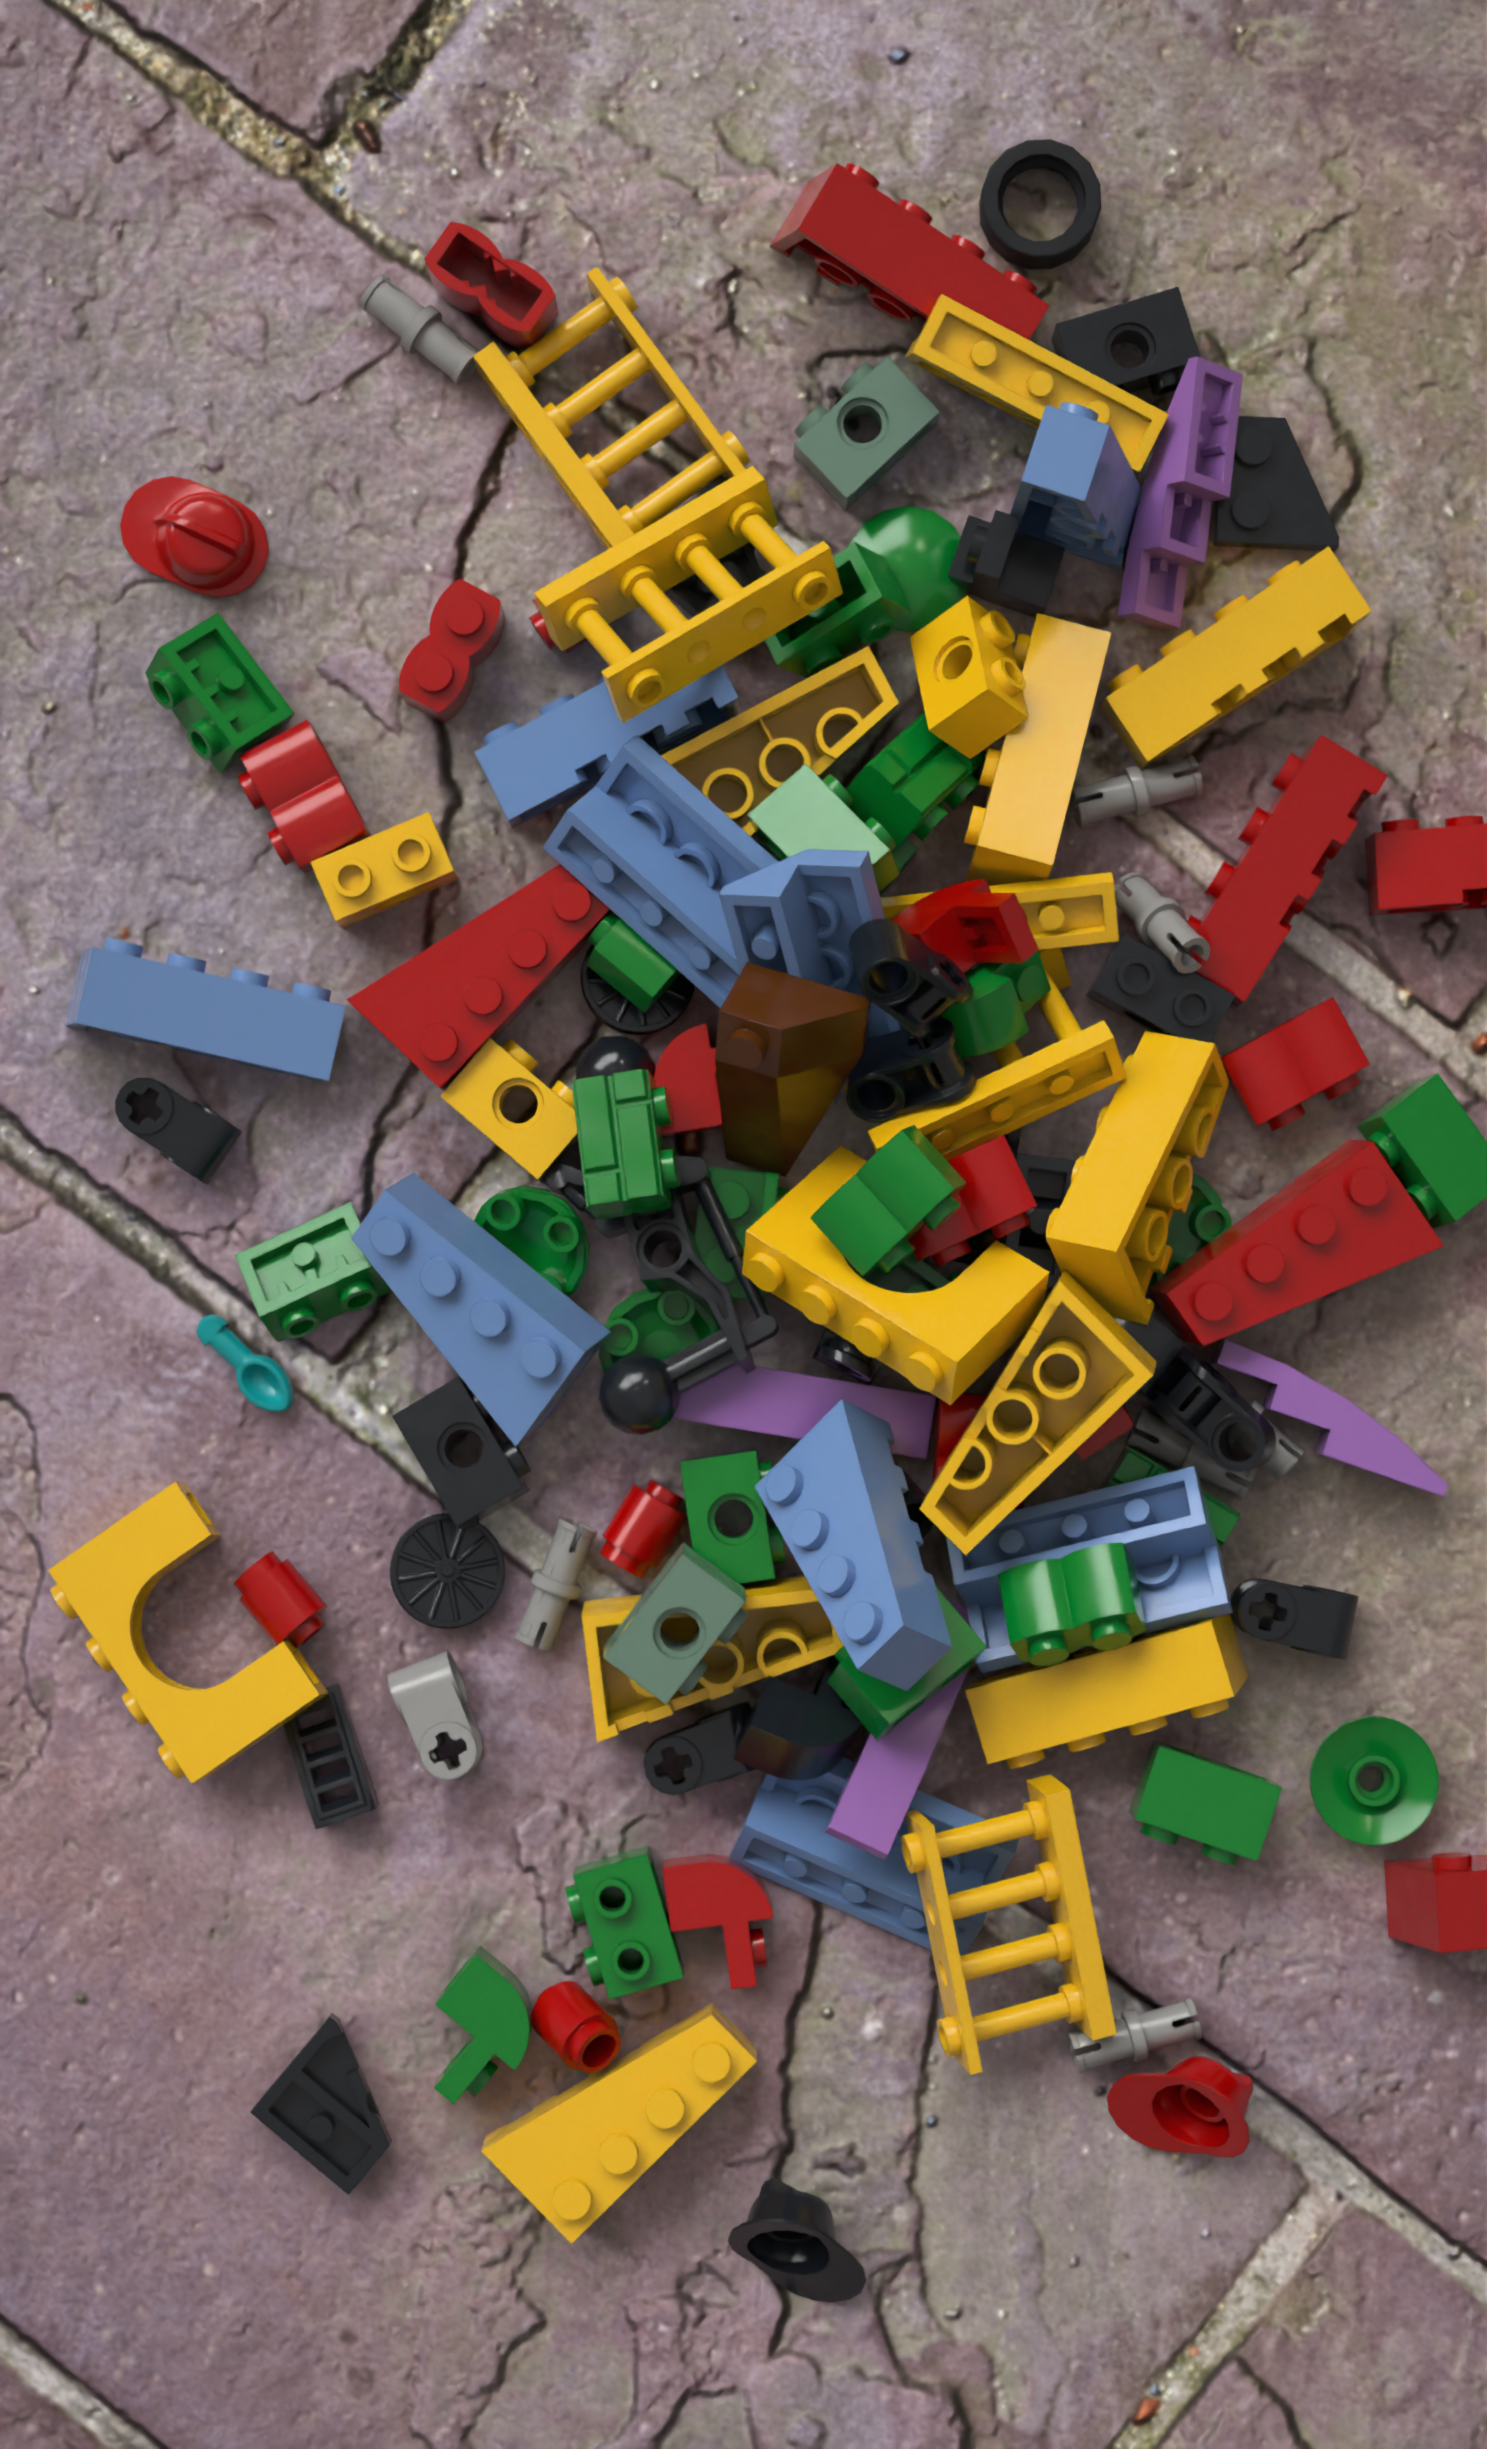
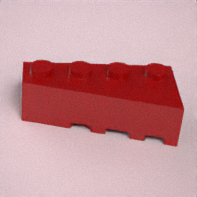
[770,163,1050,340]
[1187,734,1388,1007]
[1365,816,1487,916]
[347,864,613,1091]
[1148,1139,1444,1346]
[1384,1852,1487,1953]

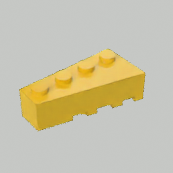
[1100,546,1371,770]
[964,613,1111,886]
[661,646,899,838]
[1046,1031,1229,1325]
[919,1269,1157,1555]
[582,1576,844,1743]
[965,1614,1249,1769]
[481,2003,757,2244]

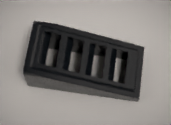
[284,1683,380,1829]

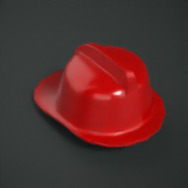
[120,476,269,598]
[1107,2056,1253,2158]

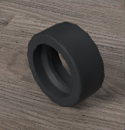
[979,139,1101,270]

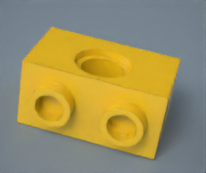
[909,596,1029,759]
[310,812,459,928]
[440,1038,578,1182]

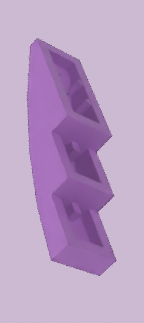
[1117,356,1243,631]
[1210,1339,1448,1497]
[673,1364,937,1459]
[825,1598,970,1860]

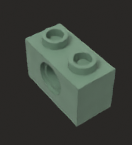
[793,356,940,511]
[603,1542,748,1704]

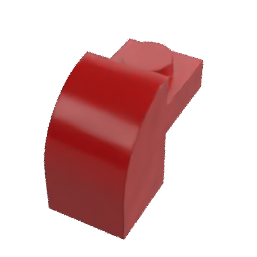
[891,879,1039,973]
[654,1023,722,1138]
[662,1854,773,1989]

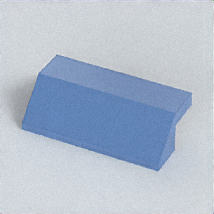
[542,734,778,1008]
[719,849,905,1105]
[946,1466,1233,1673]
[729,1757,1020,1956]

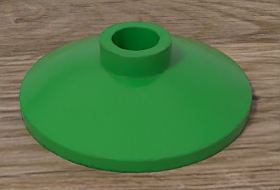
[1309,1716,1439,1845]

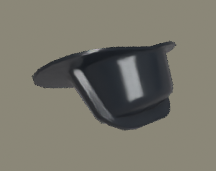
[728,2178,867,2302]

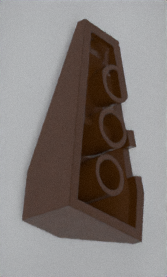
[715,962,871,1177]

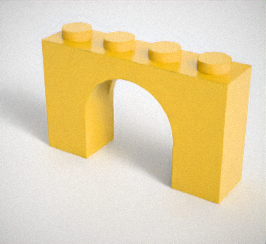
[742,1145,1050,1405]
[48,1482,329,1784]

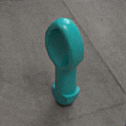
[196,1314,294,1412]

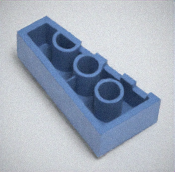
[1010,402,1142,571]
[475,665,739,828]
[65,938,346,1082]
[351,1173,611,1447]
[754,1399,952,1691]

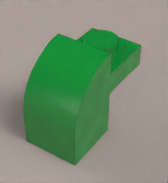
[931,951,1051,1058]
[434,1946,532,2104]

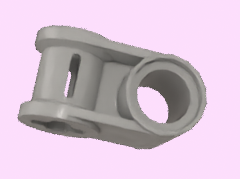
[387,1650,484,1780]

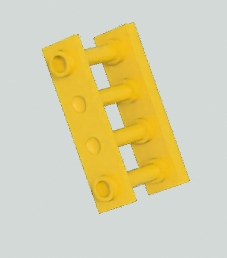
[473,267,750,550]
[534,466,843,723]
[843,948,1127,1161]
[900,1774,1117,2075]

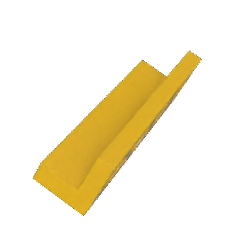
[904,294,1169,474]
[880,872,1119,950]

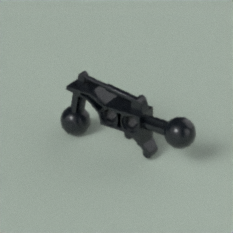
[545,1036,779,1435]

